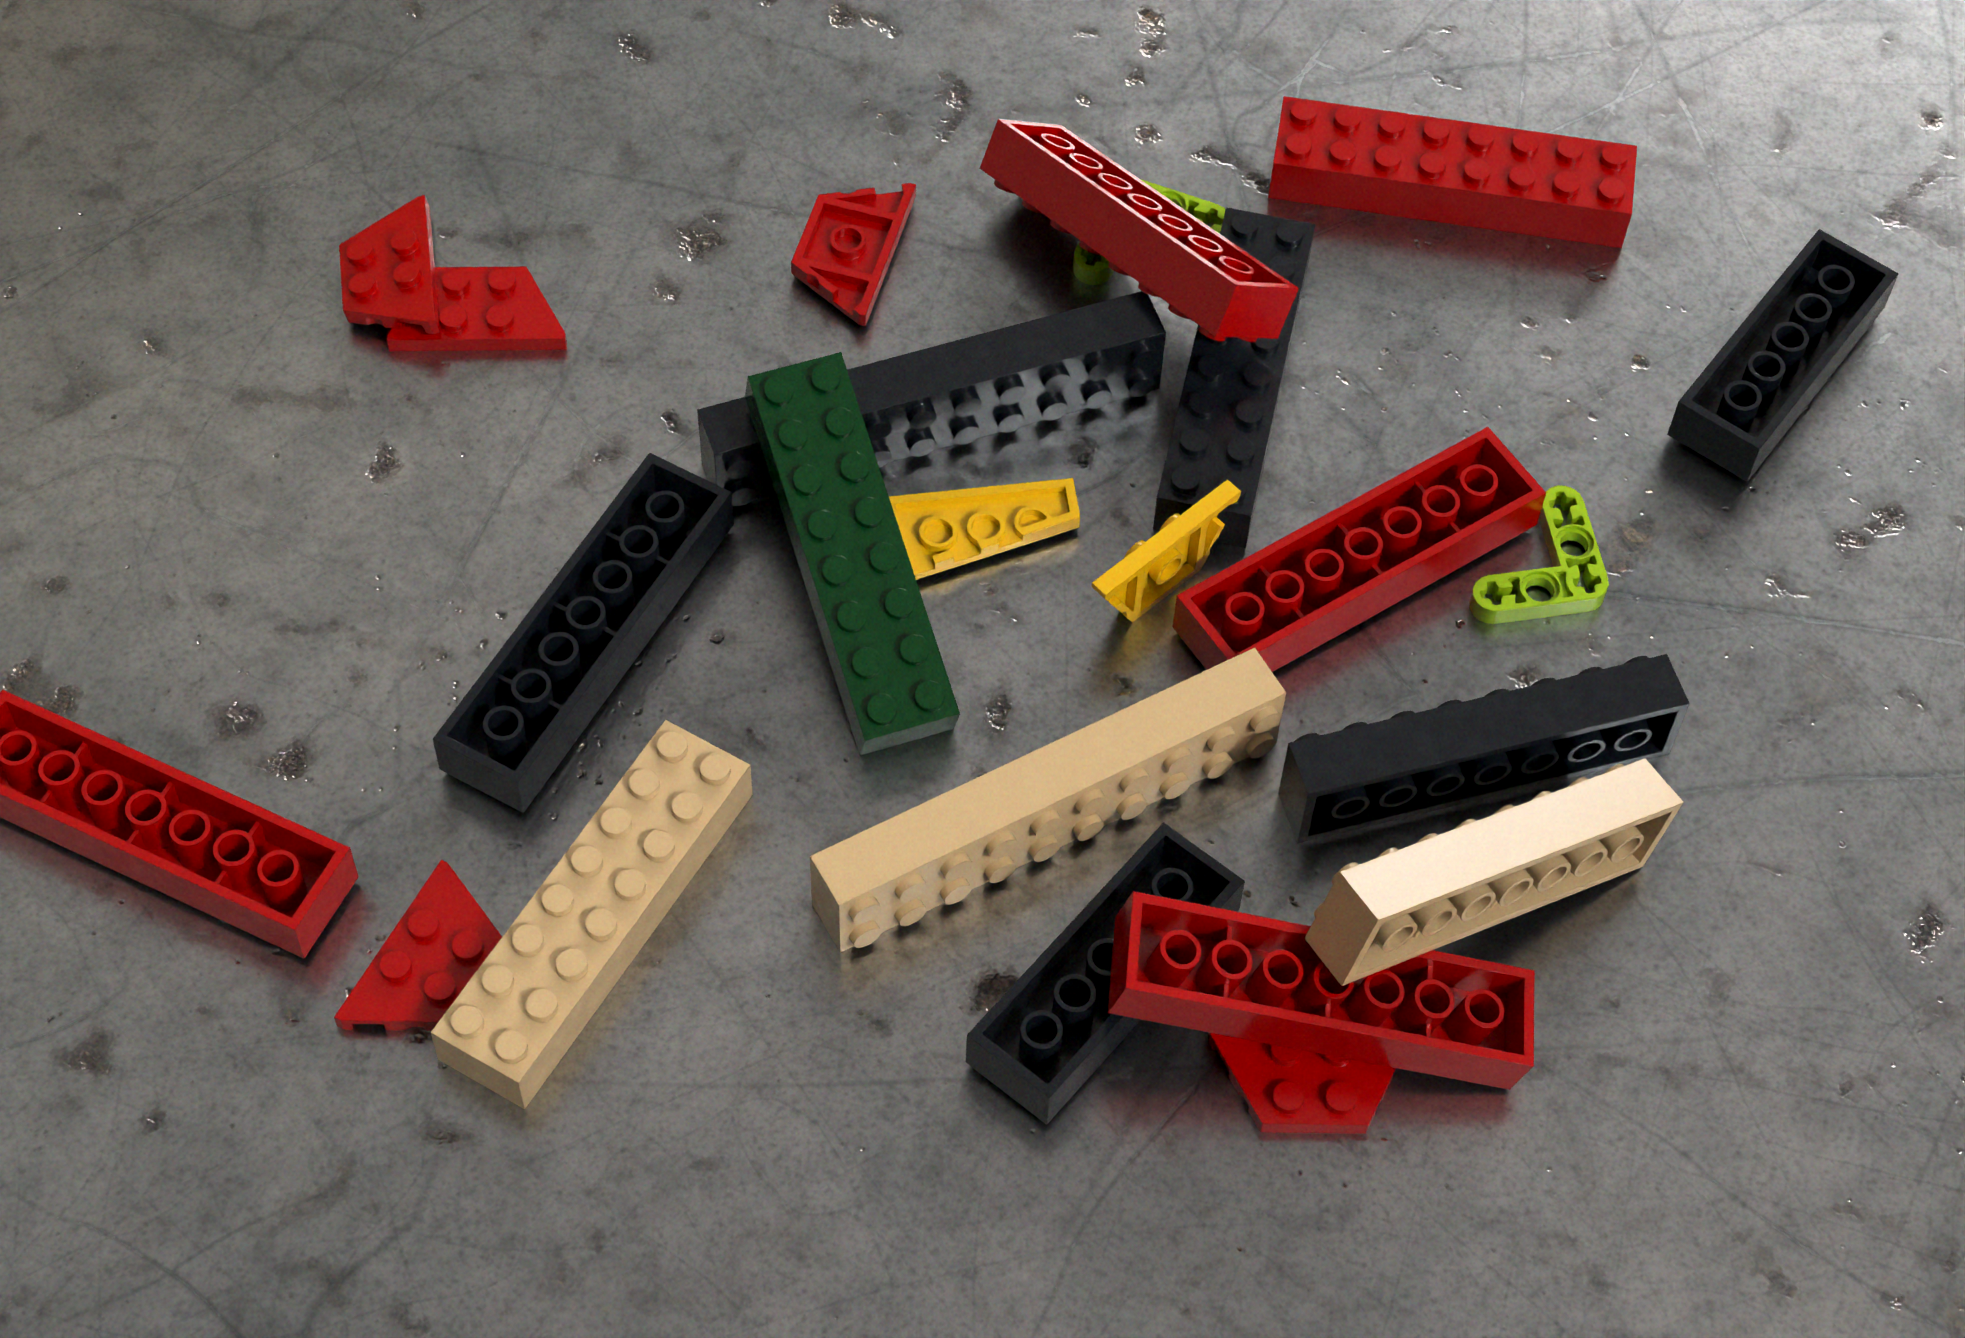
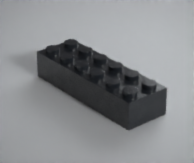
[1667,229,1899,482]
[966,822,1245,1125]

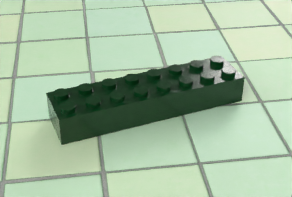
[745,352,960,756]

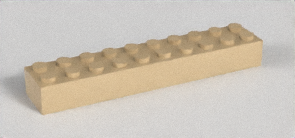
[810,647,1286,953]

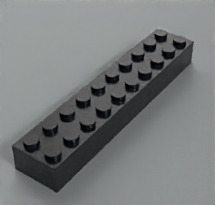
[697,291,1166,506]

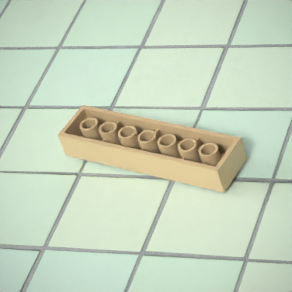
[431,720,753,1109]
[1304,758,1684,986]

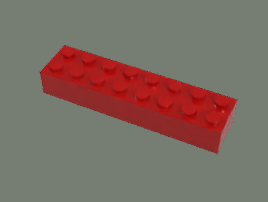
[1268,96,1637,248]
[980,119,1299,342]
[1172,427,1546,672]
[0,690,359,959]
[1108,891,1535,1090]

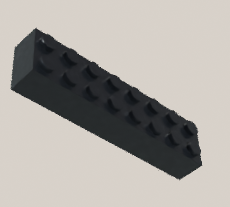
[1153,207,1315,548]
[433,453,734,813]
[1278,654,1690,844]

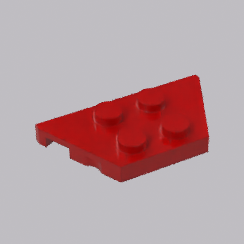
[791,183,916,327]
[339,195,440,334]
[387,266,567,352]
[334,860,502,1031]
[1208,1033,1396,1134]

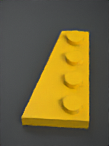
[889,478,1080,580]

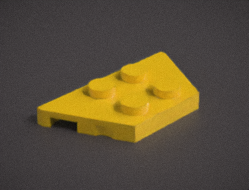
[1091,479,1241,623]

